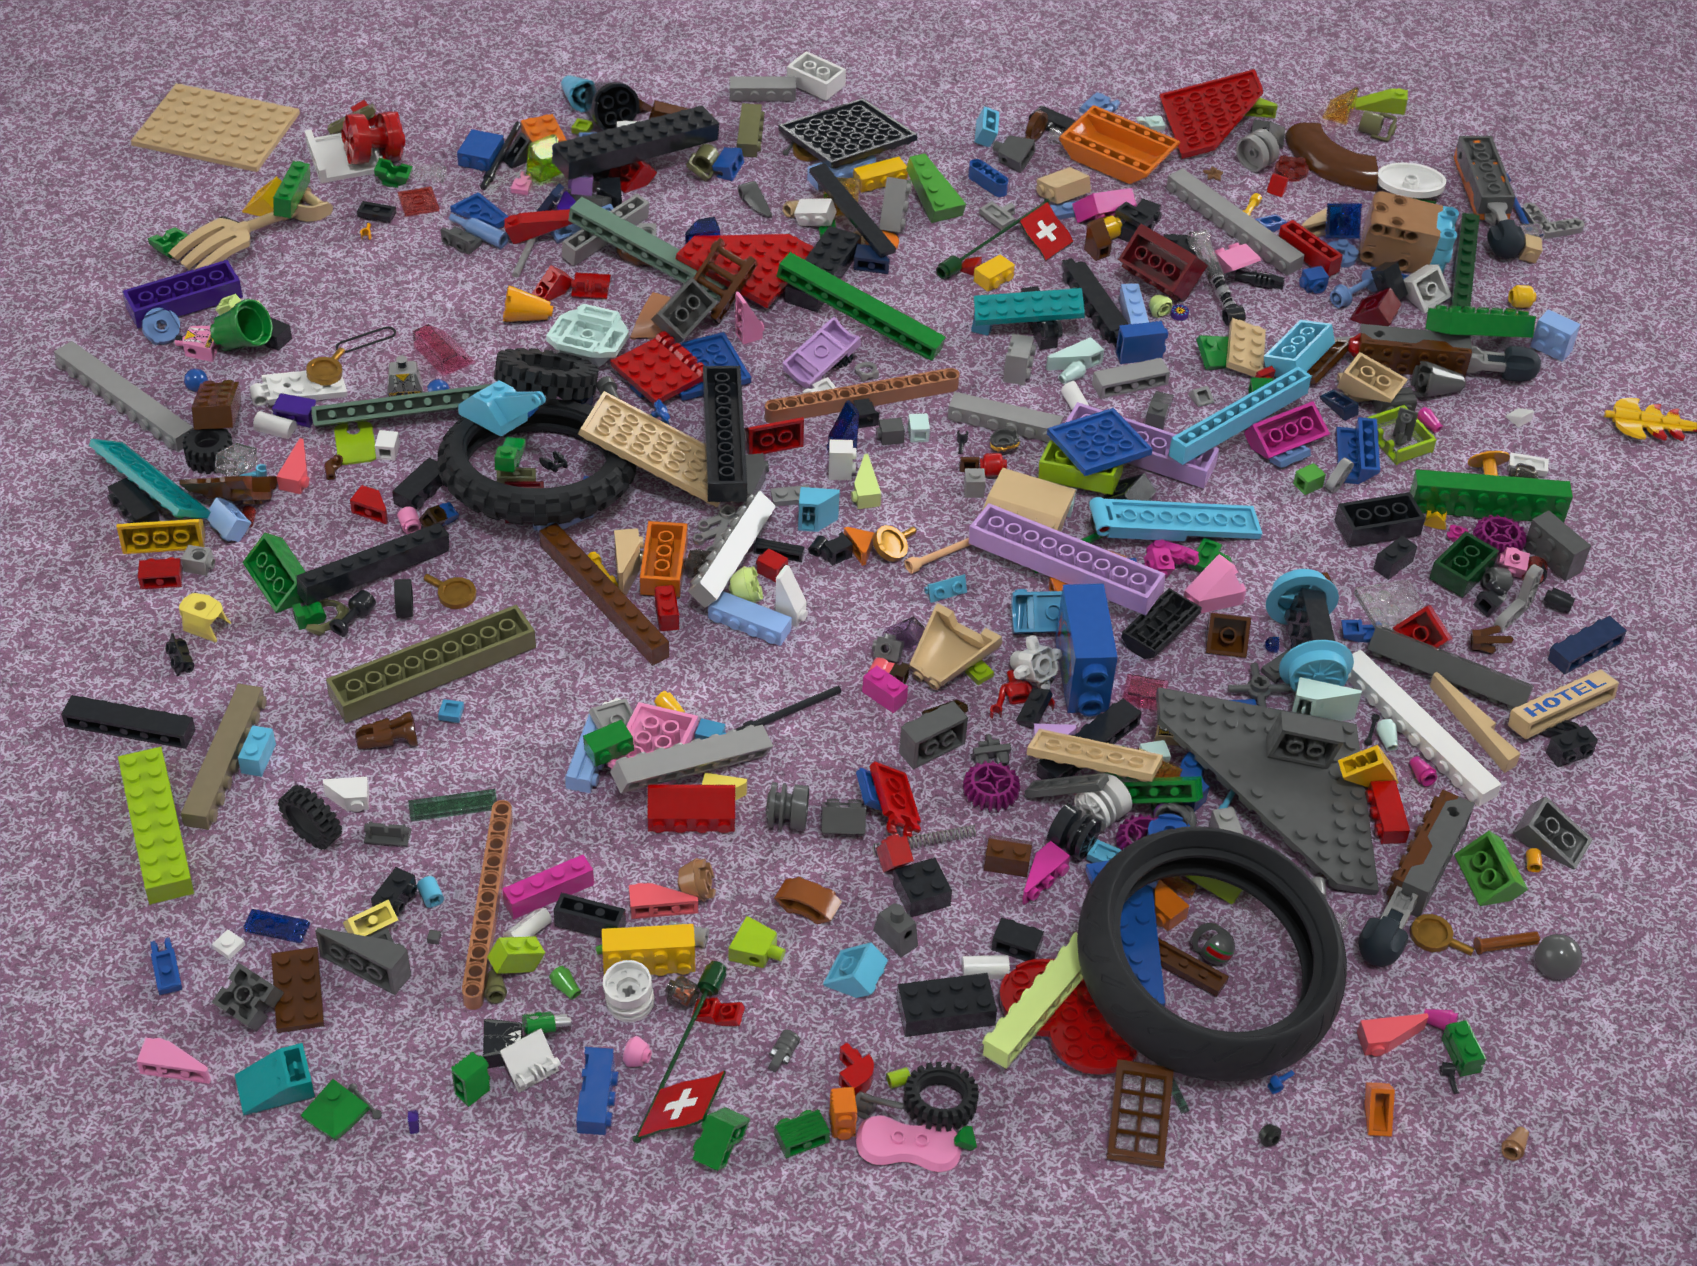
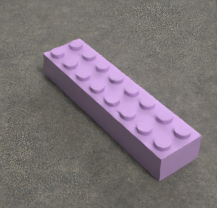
[1065,402,1219,489]

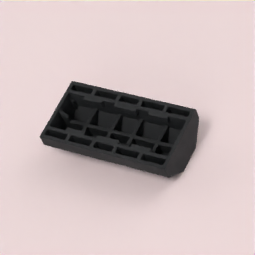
[1121,588,1202,659]

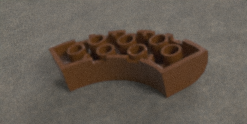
[1285,122,1378,192]

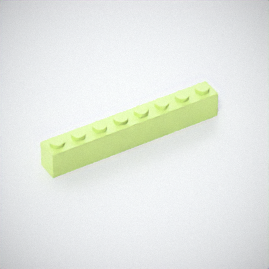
[982,932,1083,1069]

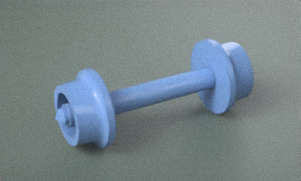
[1330,269,1377,307]

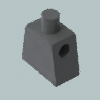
[993,135,1036,173]
[873,903,918,958]

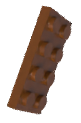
[271,947,325,1033]

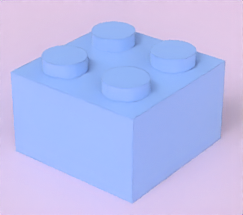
[1530,309,1581,362]

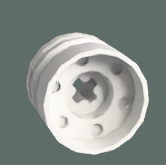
[1074,774,1132,831]
[603,960,655,1022]

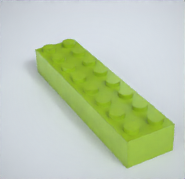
[118,747,195,905]

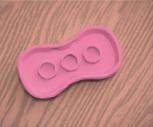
[856,1116,961,1172]

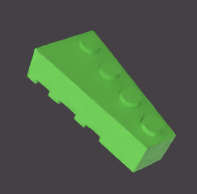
[906,153,966,223]

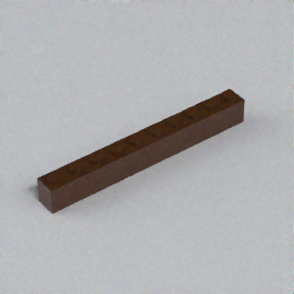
[539,522,670,666]

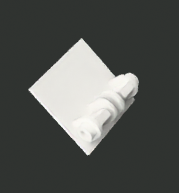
[500,1028,561,1093]

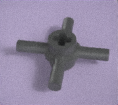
[1227,663,1290,707]

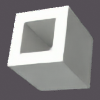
[375,430,400,461]

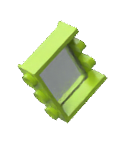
[1367,405,1437,465]

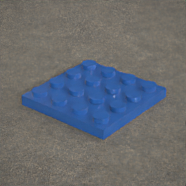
[678,332,751,401]
[1047,408,1153,476]

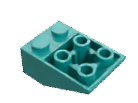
[235,1043,315,1116]

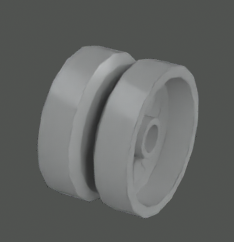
[1236,129,1280,172]

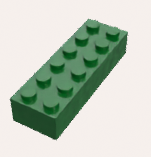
[1425,305,1536,338]

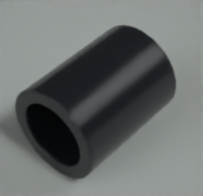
[808,535,828,557]

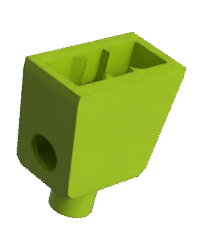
[728,916,786,968]

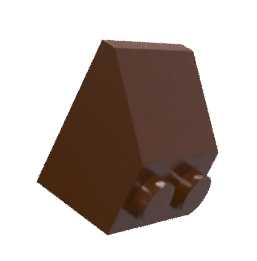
[1206,612,1251,658]
[984,835,1033,877]

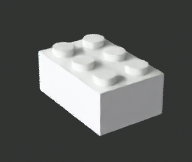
[787,51,846,101]

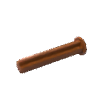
[1473,931,1541,955]

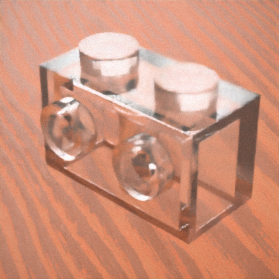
[215,443,258,477]

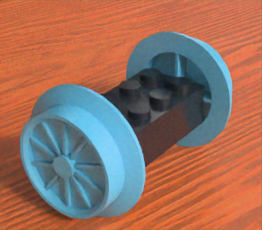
[1266,569,1354,692]

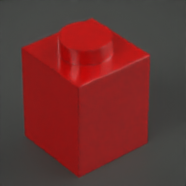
[756,548,788,582]

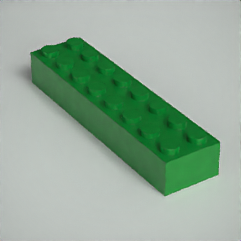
[1410,469,1573,523]

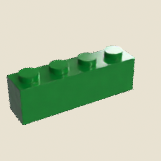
[273,161,310,219]
[1119,776,1203,803]

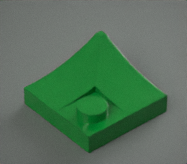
[1196,335,1228,370]
[301,1079,370,1141]

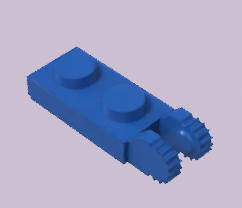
[150,937,183,995]

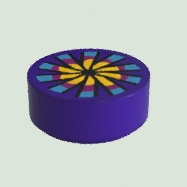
[1170,305,1189,321]

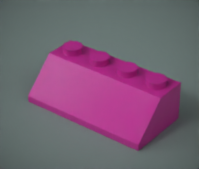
[1244,401,1330,459]

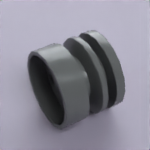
[766,782,809,831]

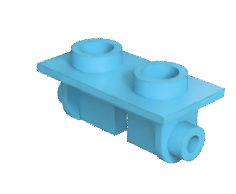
[924,574,967,603]

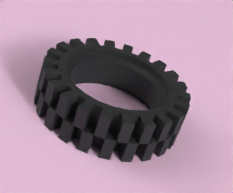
[278,785,343,850]
[904,1062,979,1132]

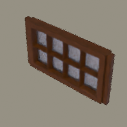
[1106,1059,1174,1169]

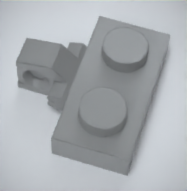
[979,201,1016,230]

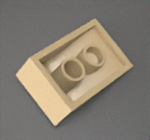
[1337,352,1408,403]
[614,528,644,596]

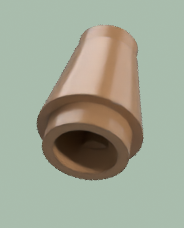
[1501,1127,1529,1161]

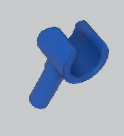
[1267,1070,1294,1094]

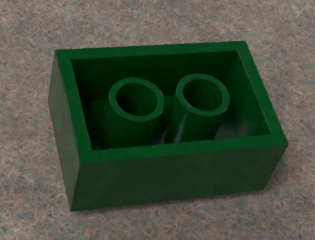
[1429,531,1499,598]

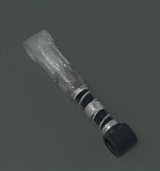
[1188,229,1246,326]

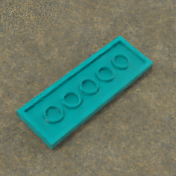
[974,288,1085,326]

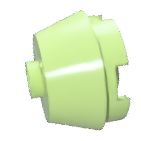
[729,566,763,603]

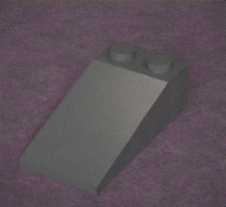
[315,928,411,995]

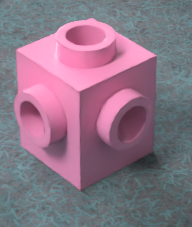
[1496,547,1530,578]

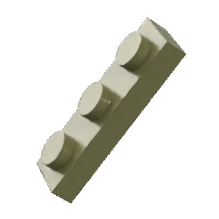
[327,103,376,135]

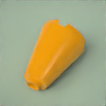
[503,285,553,322]

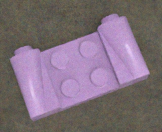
[782,317,861,389]

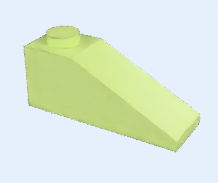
[851,454,881,509]

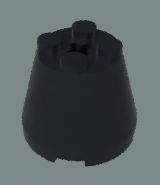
[584,82,640,130]

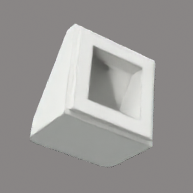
[1505,408,1534,427]

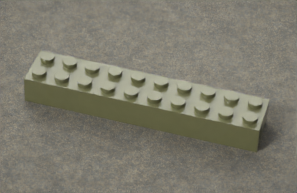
[326,604,536,723]

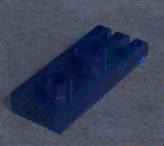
[243,909,310,943]

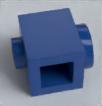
[1299,266,1329,294]

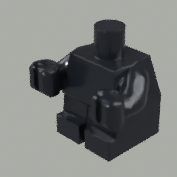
[1474,578,1507,618]

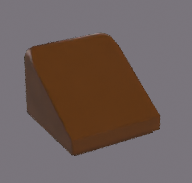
[959,457,980,472]

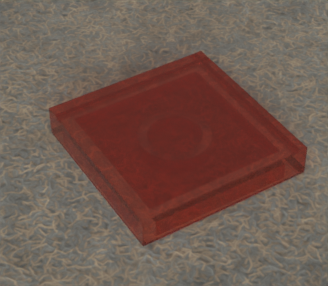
[398,186,439,217]

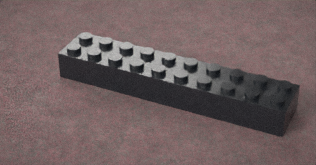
[552,106,720,180]
[703,366,747,502]

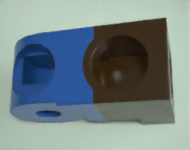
[419,502,459,528]

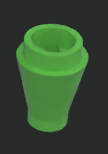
[549,966,581,1000]

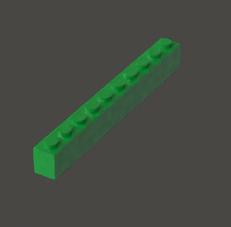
[776,252,946,361]

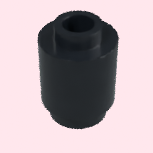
[1544,587,1575,613]

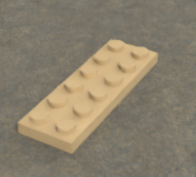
[1027,729,1163,782]

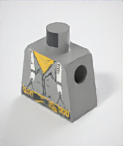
[387,355,423,397]

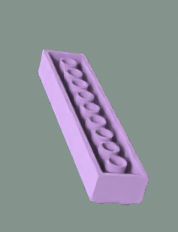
[969,503,1166,615]

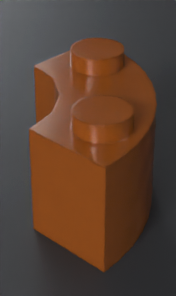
[774,877,842,924]

